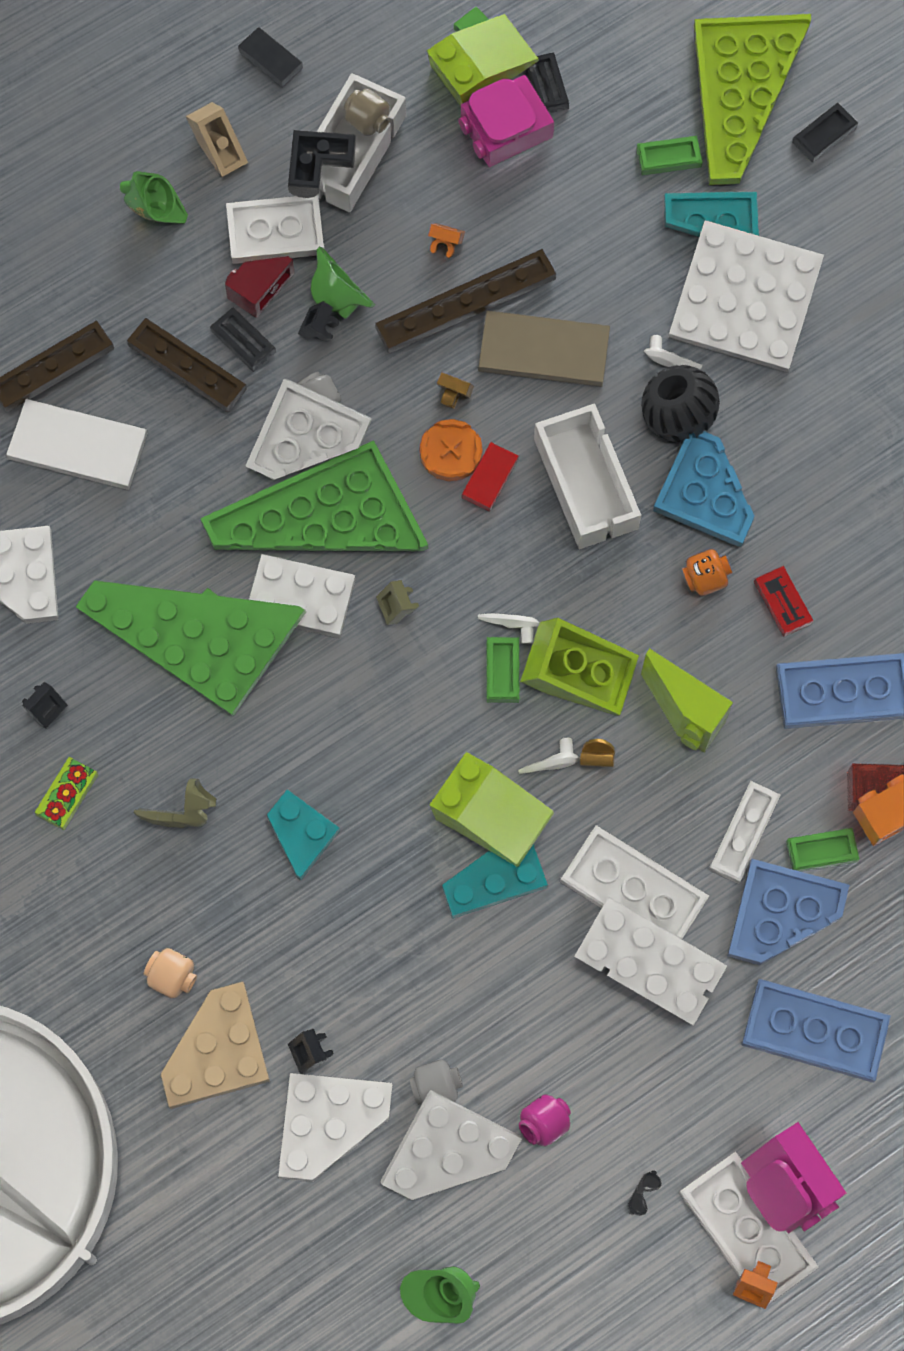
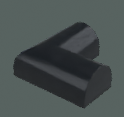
[288,130,356,198]

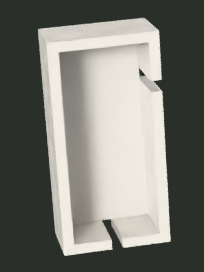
[317,73,406,213]
[534,403,641,549]
[574,897,728,1026]

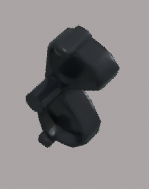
[628,1170,662,1216]

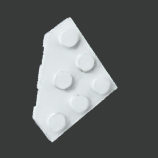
[246,379,372,480]
[0,526,59,624]
[278,1073,392,1182]
[381,1090,522,1200]

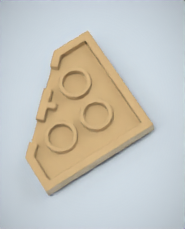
[161,982,270,1109]

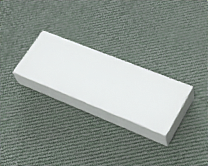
[709,781,781,884]

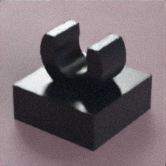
[298,301,340,341]
[22,682,68,729]
[288,1028,334,1074]

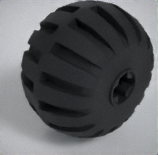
[641,365,720,442]

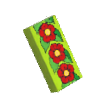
[34,757,98,830]

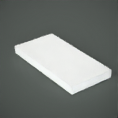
[6,399,148,490]
[560,825,709,939]
[679,1151,819,1309]

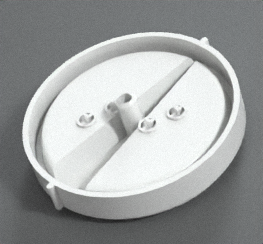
[0,1006,118,1325]

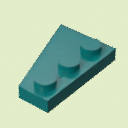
[664,192,759,237]
[442,844,548,919]

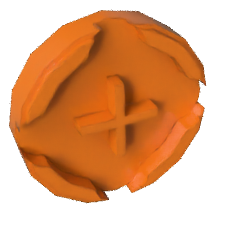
[419,419,483,482]

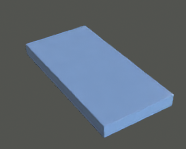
[776,653,904,729]
[742,979,891,1083]

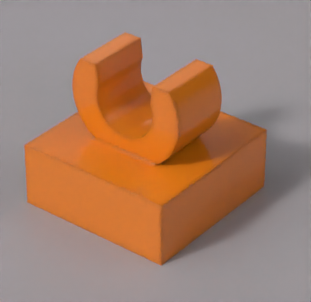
[428,223,465,258]
[733,1261,778,1309]

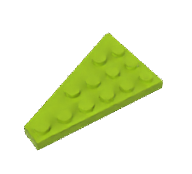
[693,14,812,185]

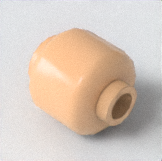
[144,948,197,998]

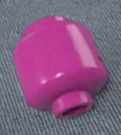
[519,1094,571,1147]

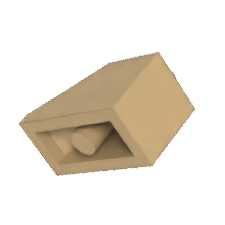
[186,102,248,177]

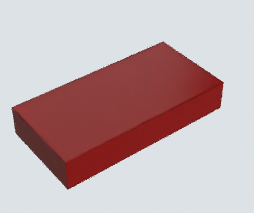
[462,442,519,512]

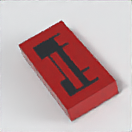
[754,566,814,637]

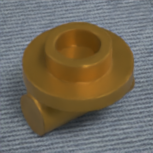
[580,739,615,767]

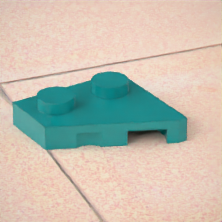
[267,789,340,880]

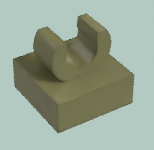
[376,580,419,625]

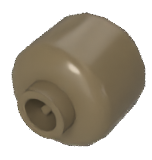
[344,89,390,136]

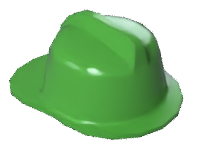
[400,1266,480,1324]

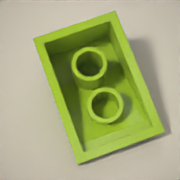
[426,14,539,106]
[520,617,639,716]
[641,648,733,753]
[429,752,554,867]

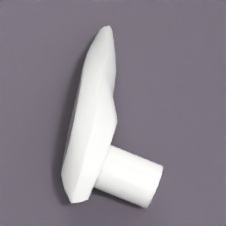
[644,335,702,369]
[478,613,540,644]
[518,738,580,774]

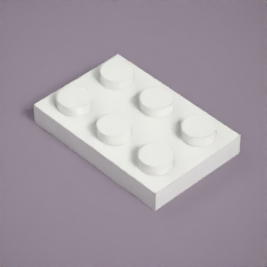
[226,195,324,264]
[249,554,356,638]

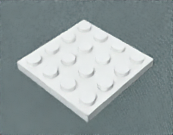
[668,220,824,373]

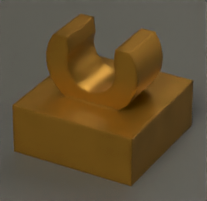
[437,372,474,409]

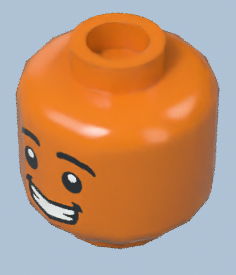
[682,549,732,596]

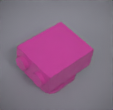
[458,75,554,167]
[741,1122,847,1234]

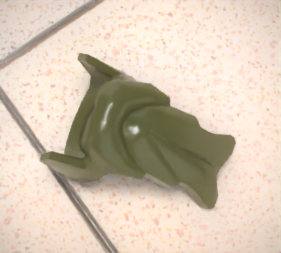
[134,778,217,828]

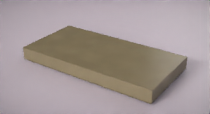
[478,311,610,387]

